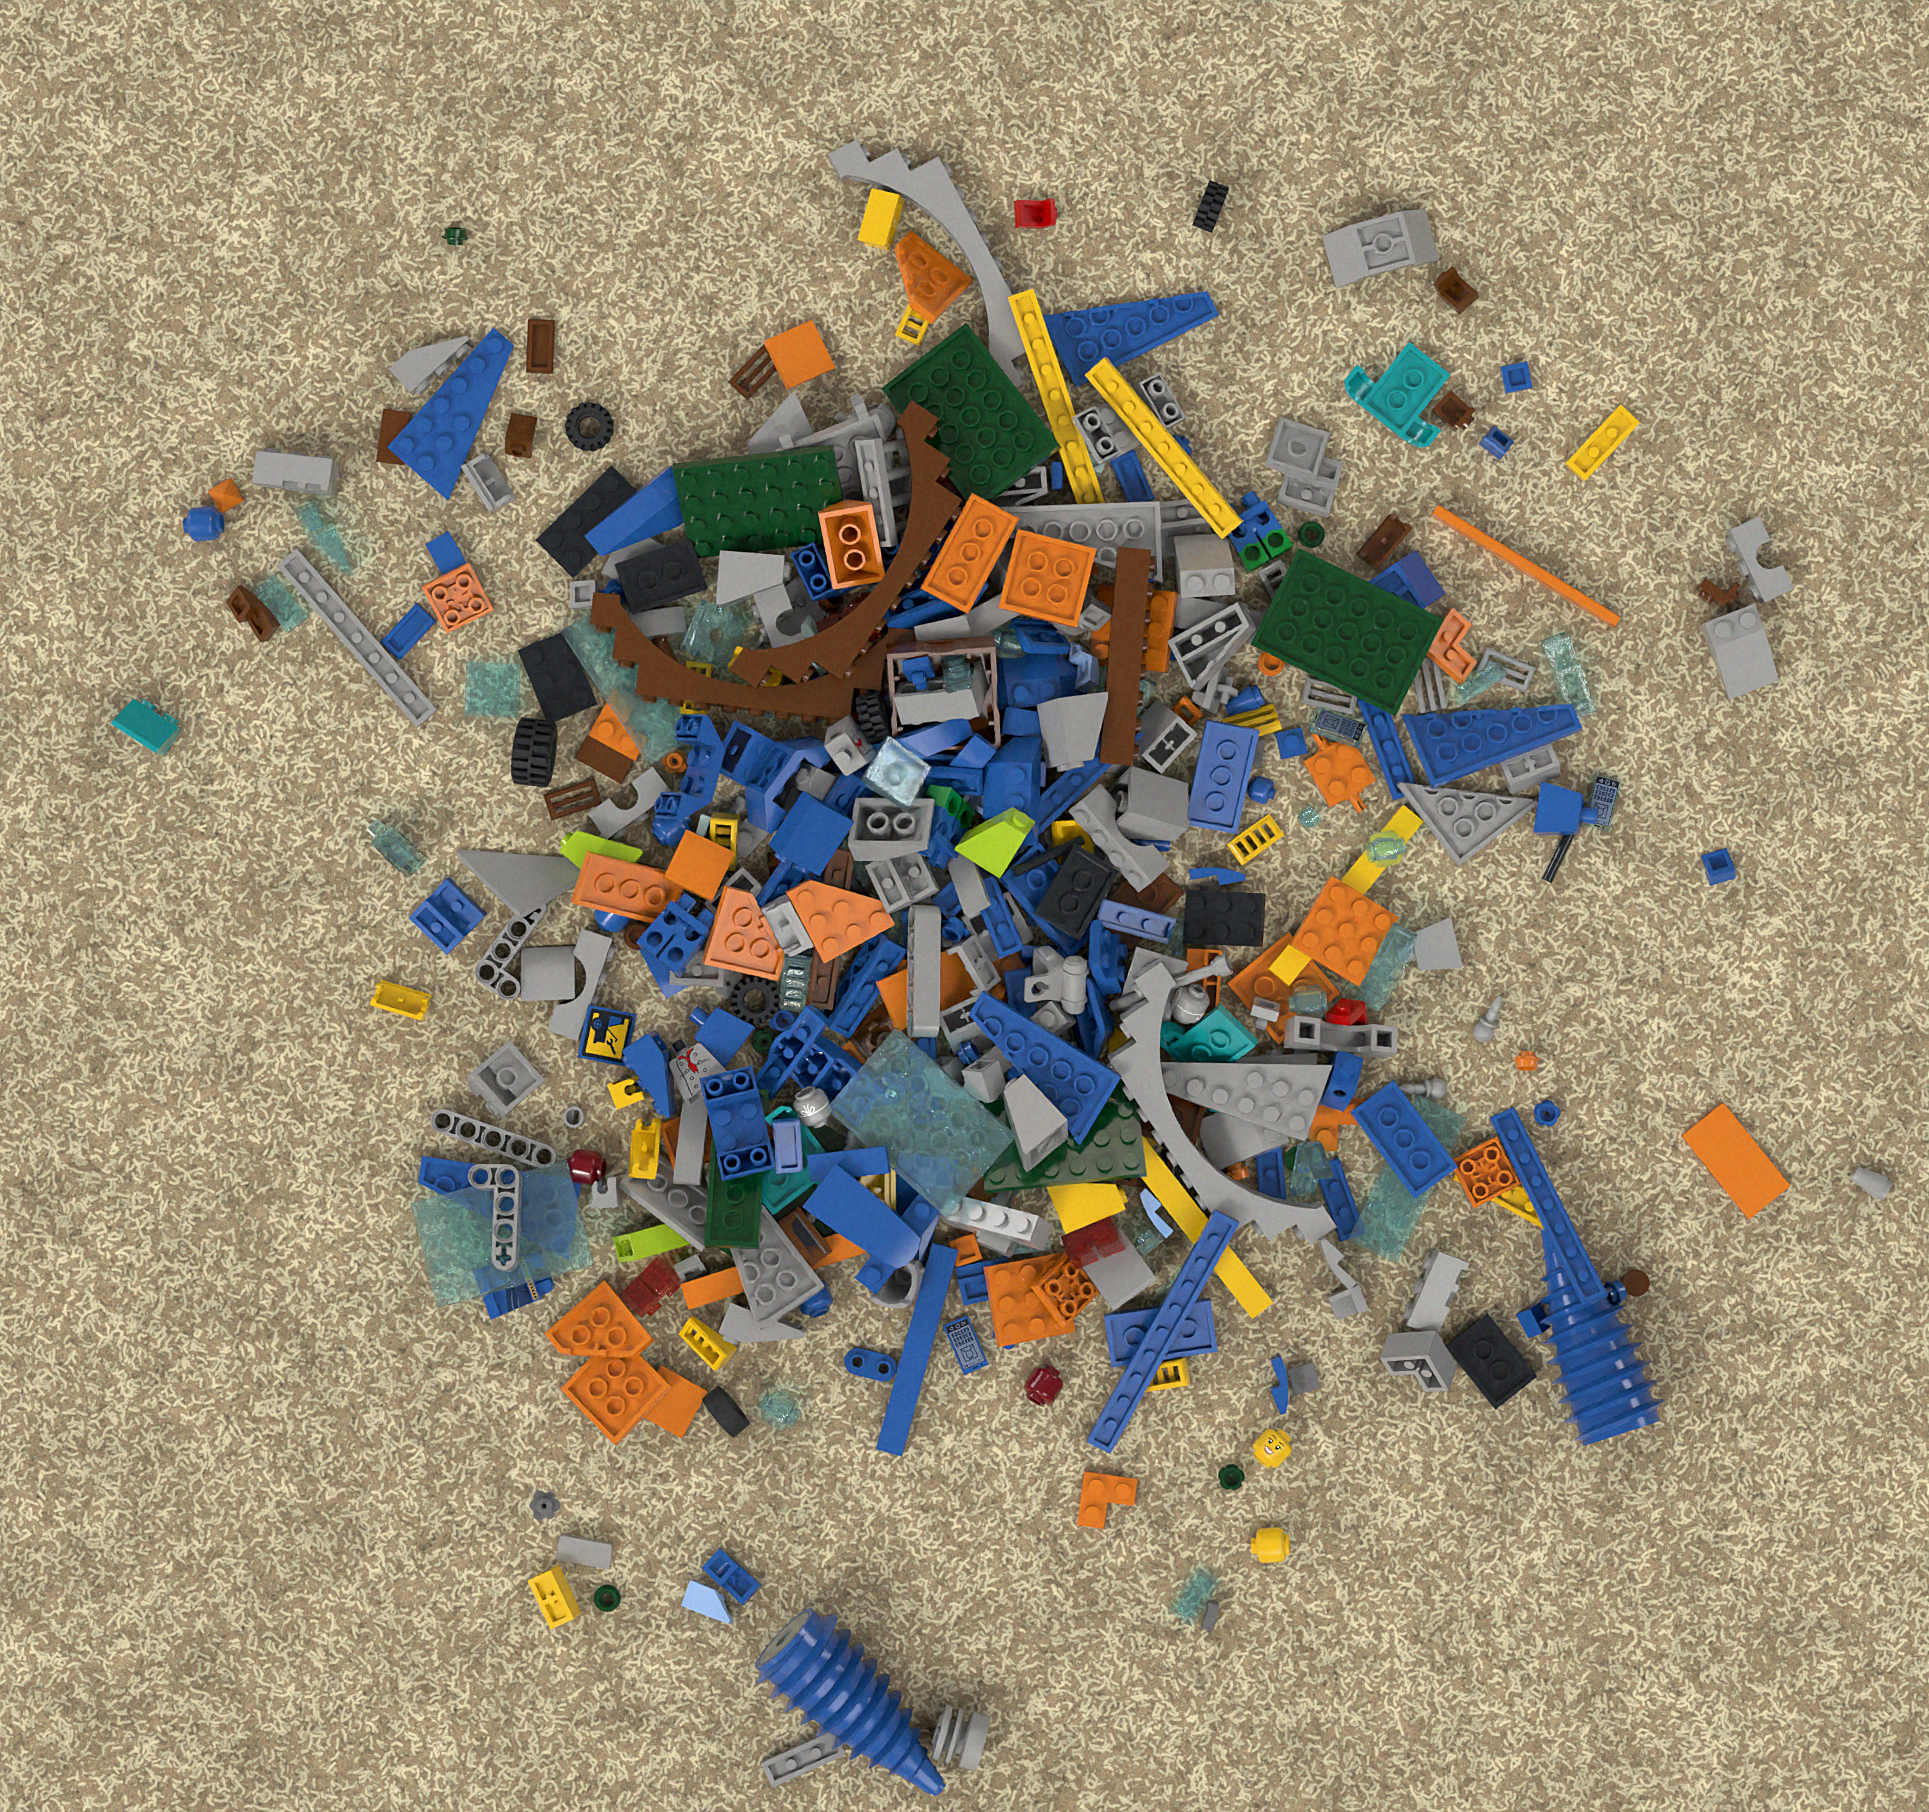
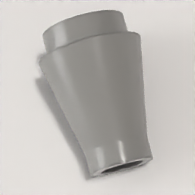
[1851,1166,1894,1201]

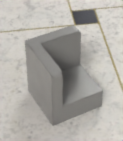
[1327,1283,1369,1320]

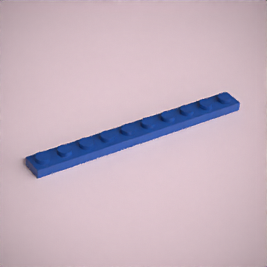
[931,731,1144,920]
[1086,1209,1239,1454]

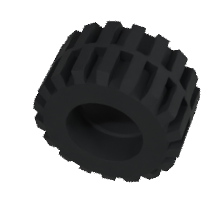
[511,717,558,788]

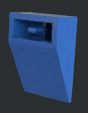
[720,720,776,787]
[622,1030,677,1118]

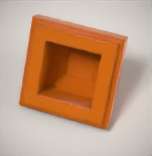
[208,477,244,514]
[1171,696,1203,727]

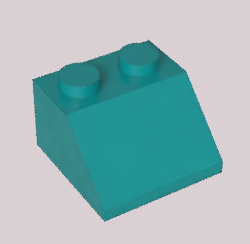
[111,698,182,756]

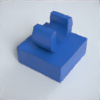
[902,656,935,690]

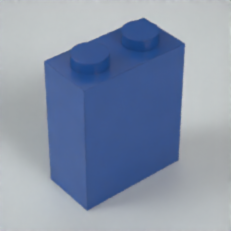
[768,790,854,876]

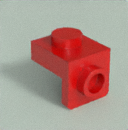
[1014,198,1058,229]
[1326,998,1368,1026]

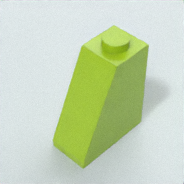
[954,807,1036,879]
[559,830,644,869]
[612,1223,691,1263]

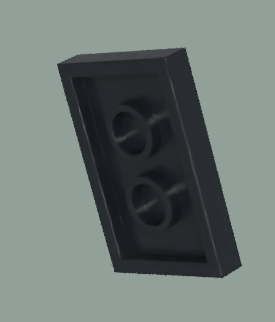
[614,538,708,615]
[518,630,598,722]
[1033,843,1119,941]
[1183,890,1266,947]
[1445,1313,1537,1410]

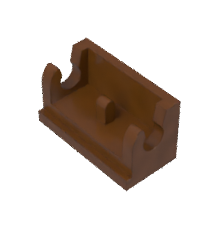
[1356,514,1412,571]

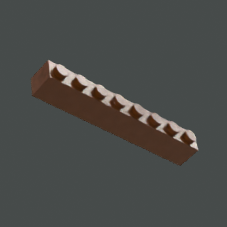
[1098,547,1155,766]

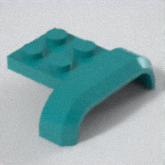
[1344,342,1451,448]
[1160,1004,1258,1113]
[762,1106,826,1216]

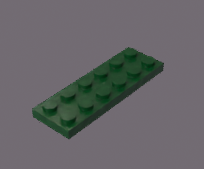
[704,1089,770,1250]

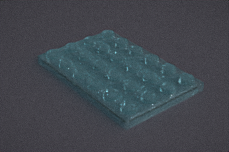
[828,1028,1016,1217]
[411,1160,595,1308]

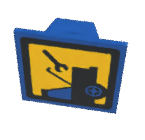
[577,1005,636,1066]

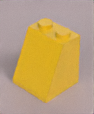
[1047,1182,1128,1234]

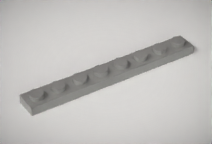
[277,548,438,728]

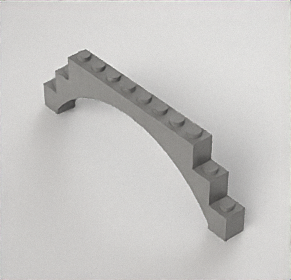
[828,139,1026,389]
[1107,958,1337,1245]

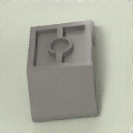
[1322,209,1439,289]
[1072,372,1186,465]

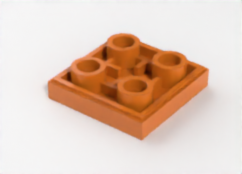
[763,320,836,390]
[421,562,494,634]
[663,829,735,902]
[1452,1136,1521,1209]
[1030,1251,1100,1327]
[644,1365,708,1439]

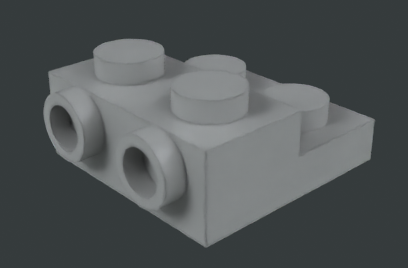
[466,1040,545,1118]

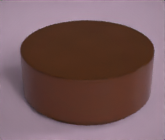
[624,923,648,950]
[1622,1269,1650,1297]

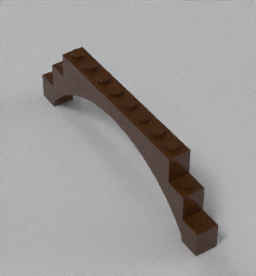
[729,400,963,689]
[589,592,915,725]

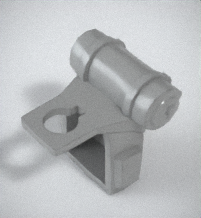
[1024,946,1089,1014]

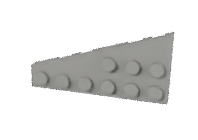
[999,501,1163,583]
[1161,1062,1333,1142]
[705,1172,824,1333]

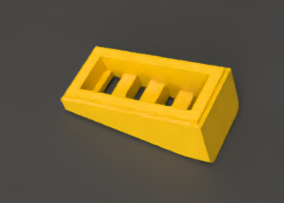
[895,304,929,346]
[710,812,740,871]
[1225,814,1284,866]
[679,1316,738,1371]
[1145,1357,1191,1392]

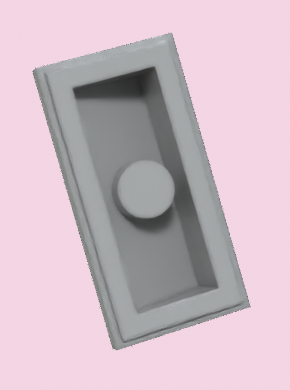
[914,615,972,641]
[556,1533,614,1569]

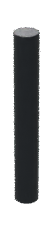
[1011,835,1085,877]
[1542,835,1575,883]

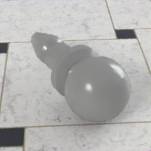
[1473,996,1503,1043]
[1399,1078,1447,1099]

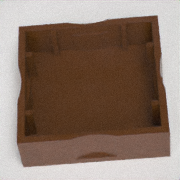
[886,636,1001,750]

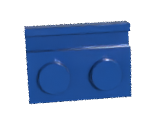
[1008,619,1072,655]
[955,1256,1009,1306]

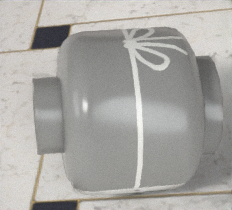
[1170,983,1210,1024]
[793,1086,832,1128]

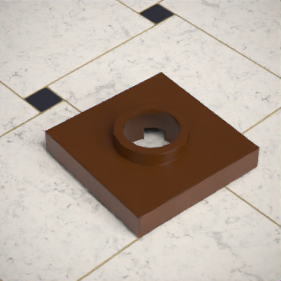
[846,1002,919,1075]

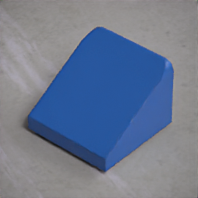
[1701,848,1735,886]

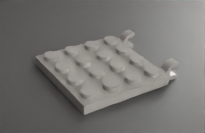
[774,393,905,502]

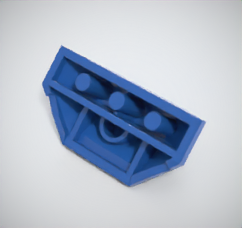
[884,568,988,630]
[996,653,1087,712]
[983,737,1042,846]
[1071,974,1114,1060]

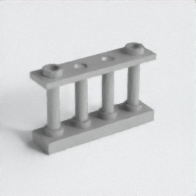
[855,429,912,547]

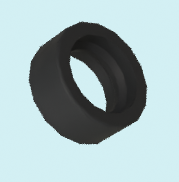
[702,1385,750,1438]

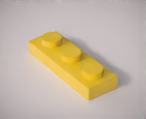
[1565,405,1640,482]

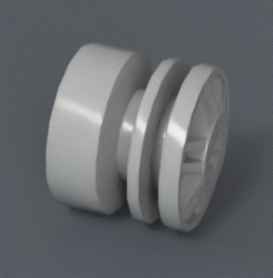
[931,1704,991,1772]

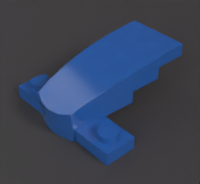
[755,1004,889,1128]
[803,1164,942,1294]

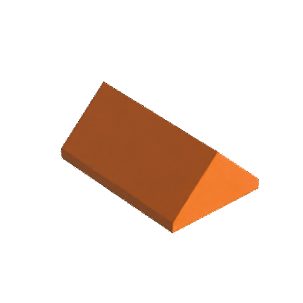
[818,499,885,590]

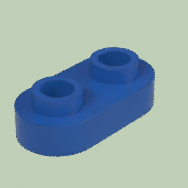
[844,1348,897,1382]

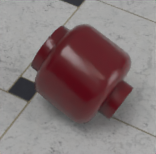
[565,1149,607,1185]
[1024,1365,1063,1407]

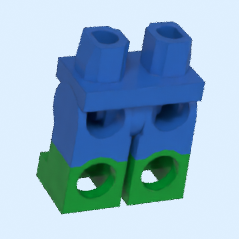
[1227,491,1293,574]
[917,785,976,869]

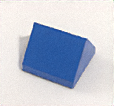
[1479,426,1514,460]
[1516,1302,1551,1338]

